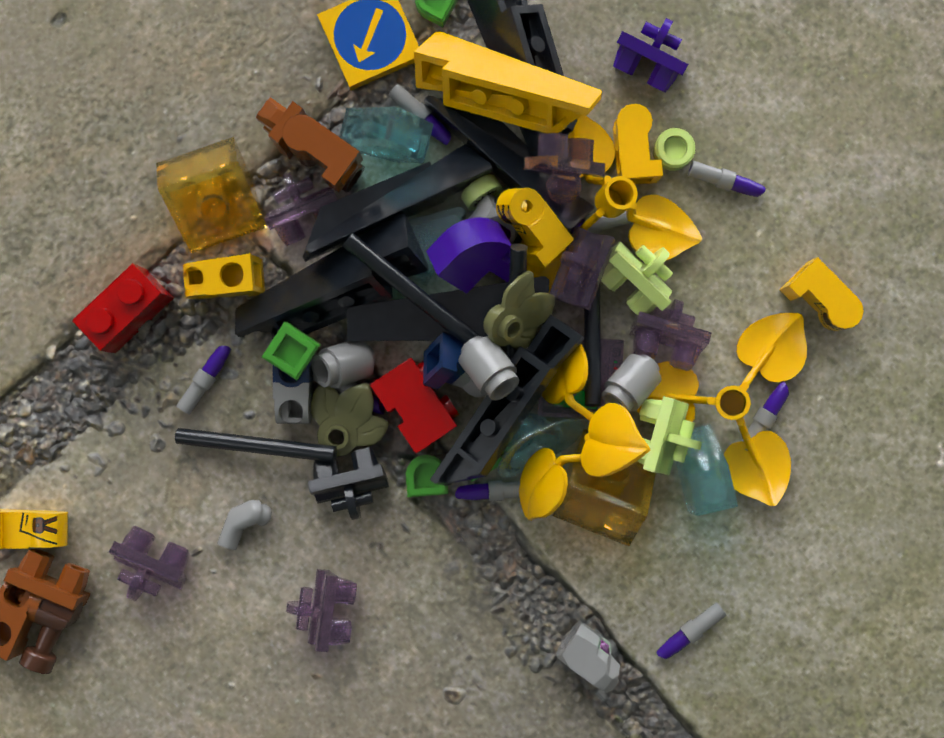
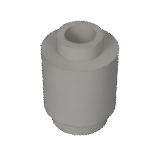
[458,336,519,400]
[312,341,376,388]
[601,354,662,412]

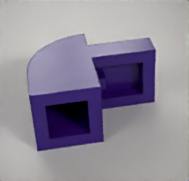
[426,217,512,294]

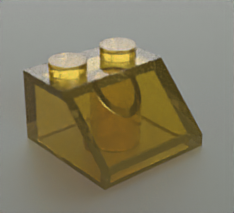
[156,137,267,253]
[552,429,656,546]

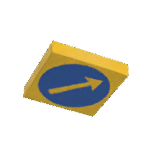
[317,0,419,91]

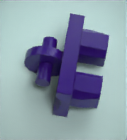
[613,18,688,93]

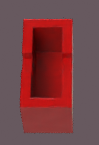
[72,263,174,354]
[370,357,460,454]

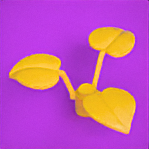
[520,115,702,293]
[637,313,807,506]
[519,344,651,521]

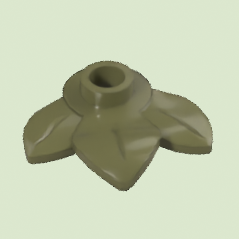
[483,270,555,350]
[311,383,389,457]

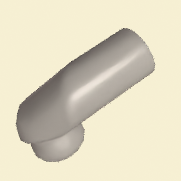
[217,500,272,550]

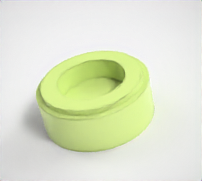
[653,128,695,171]
[461,174,503,211]

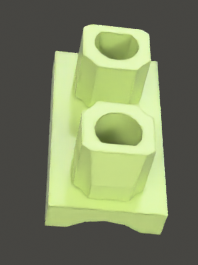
[599,241,673,318]
[637,396,703,475]

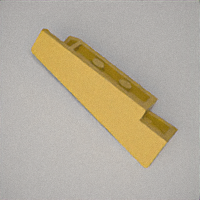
[414,31,602,136]

